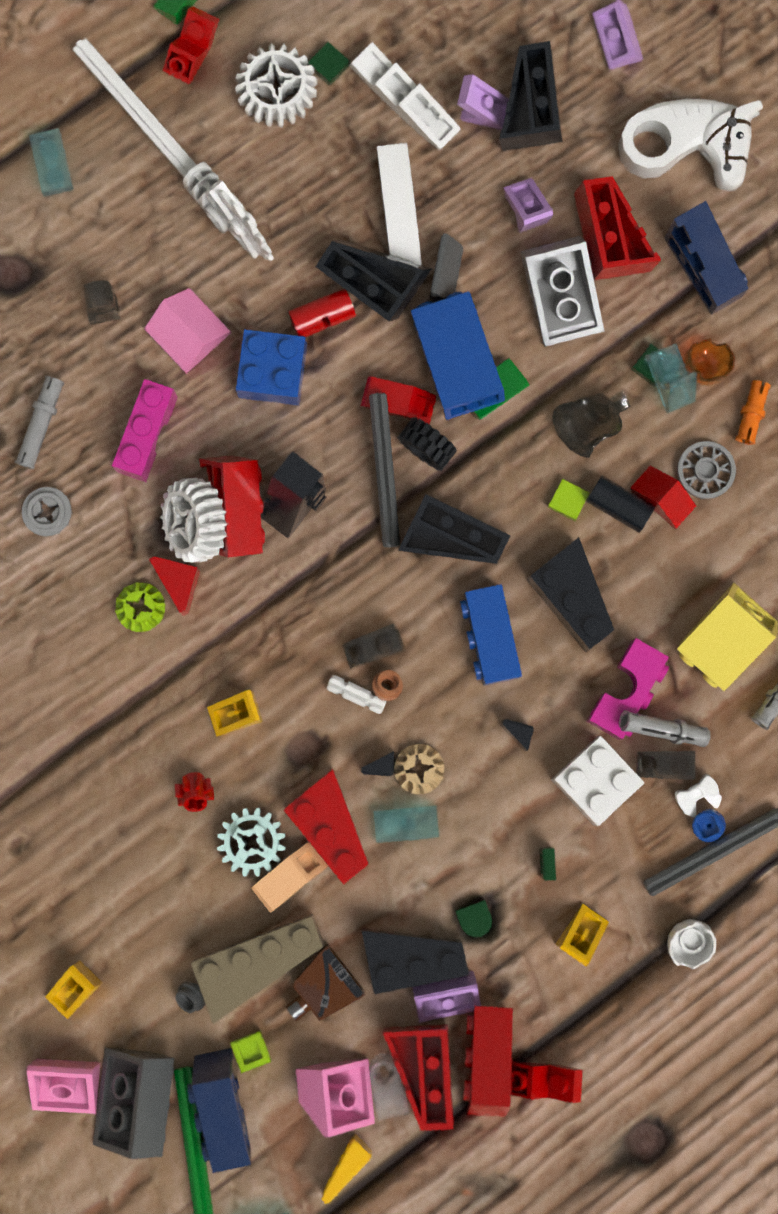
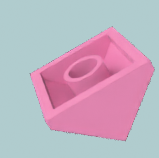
[144,288,231,374]
[27,1059,100,1114]

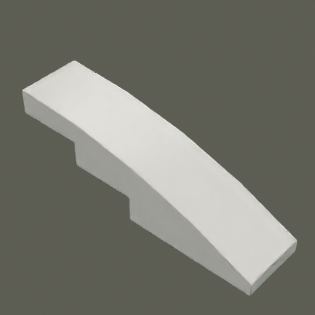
[349,42,461,150]
[377,143,422,265]

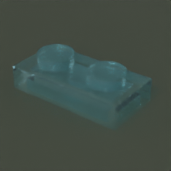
[29,128,74,197]

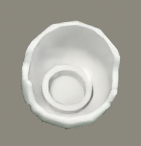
[667,919,716,969]

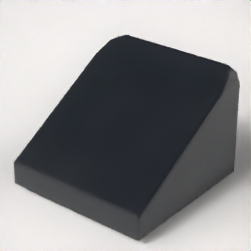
[500,719,534,751]
[361,751,394,776]

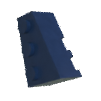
[664,201,749,315]
[187,1048,251,1173]

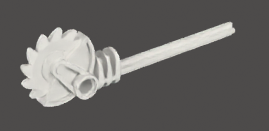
[73,38,274,261]

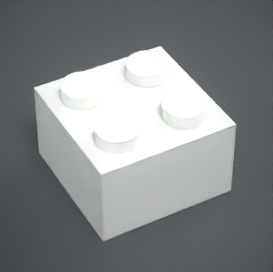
[551,736,644,826]

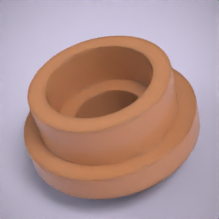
[371,670,403,701]

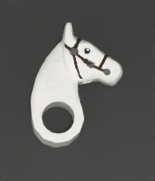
[618,99,763,191]

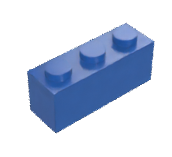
[460,584,522,686]

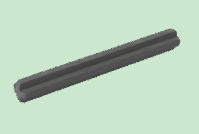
[369,393,400,548]
[643,808,778,896]

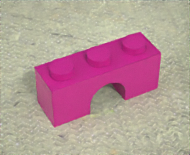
[112,379,178,482]
[586,638,669,740]

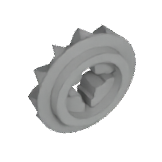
[22,487,73,537]

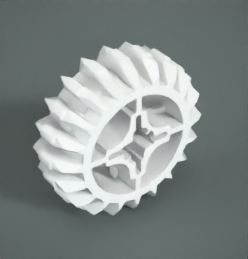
[235,43,317,128]
[160,478,228,563]

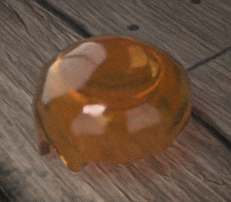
[685,338,735,386]

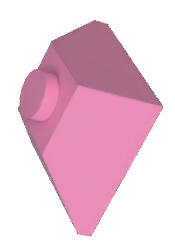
[296,1059,375,1137]

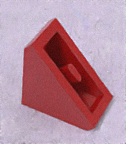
[629,465,696,530]
[149,556,200,616]

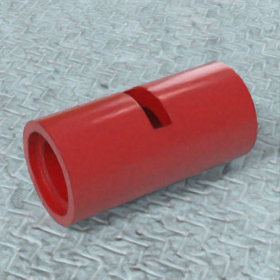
[288,288,356,337]

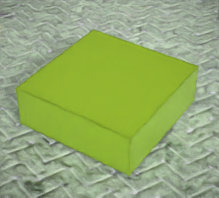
[547,479,590,521]
[230,1030,272,1073]

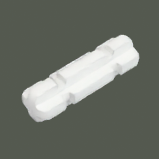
[327,675,386,714]

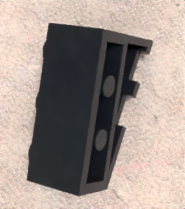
[499,41,563,151]

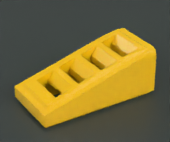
[321,1134,372,1204]

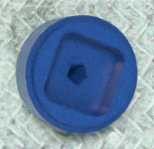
[692,809,726,842]

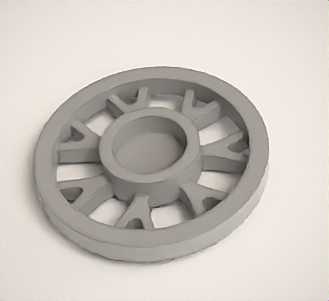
[677,441,736,499]

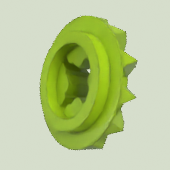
[115,582,165,632]

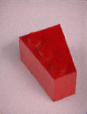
[574,176,661,281]
[199,455,265,558]
[284,769,369,885]
[463,1006,513,1117]
[382,1024,454,1131]

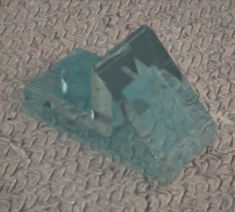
[645,343,697,413]
[374,806,439,843]

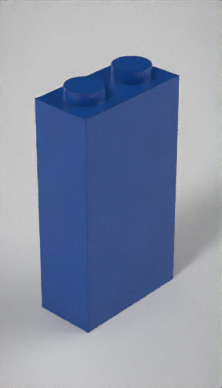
[411,291,505,420]

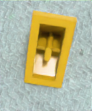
[207,690,263,737]
[555,904,609,966]
[45,961,103,1019]

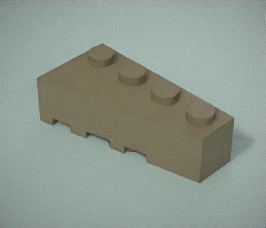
[191,914,324,1024]

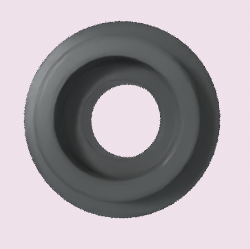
[175,981,206,1013]

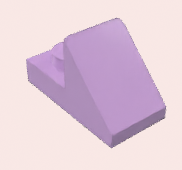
[457,74,509,130]
[504,178,553,233]

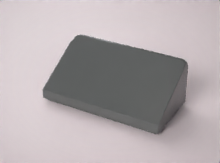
[430,233,464,302]

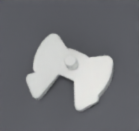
[675,774,722,817]

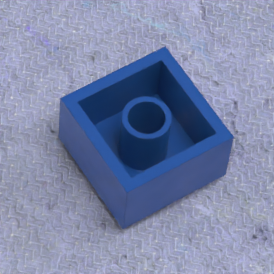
[236,329,307,406]

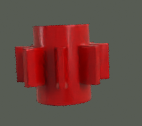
[174,772,214,812]

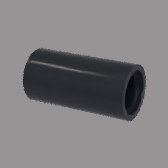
[586,475,655,533]

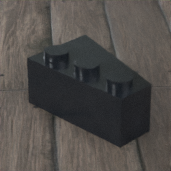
[315,240,432,322]
[261,451,327,538]
[398,494,511,564]
[527,537,614,652]
[361,928,469,995]

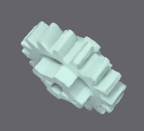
[217,808,286,877]

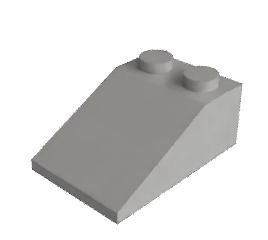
[520,236,604,347]

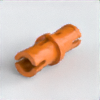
[735,380,771,445]

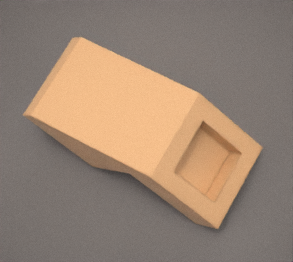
[251,842,329,913]

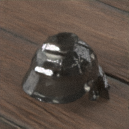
[552,391,631,458]

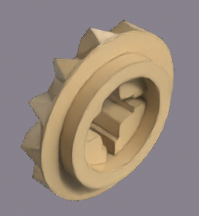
[394,744,444,794]

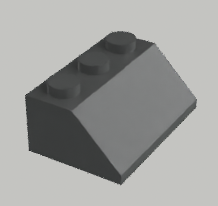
[93,1047,174,1159]

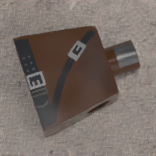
[285,944,365,1021]

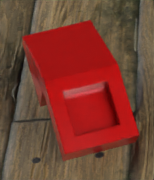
[163,6,219,84]
[360,376,437,424]
[511,1061,583,1103]

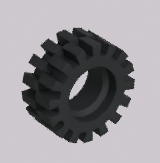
[397,417,457,471]

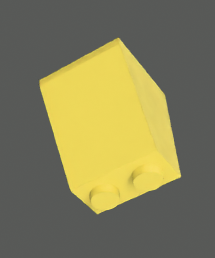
[677,583,778,691]

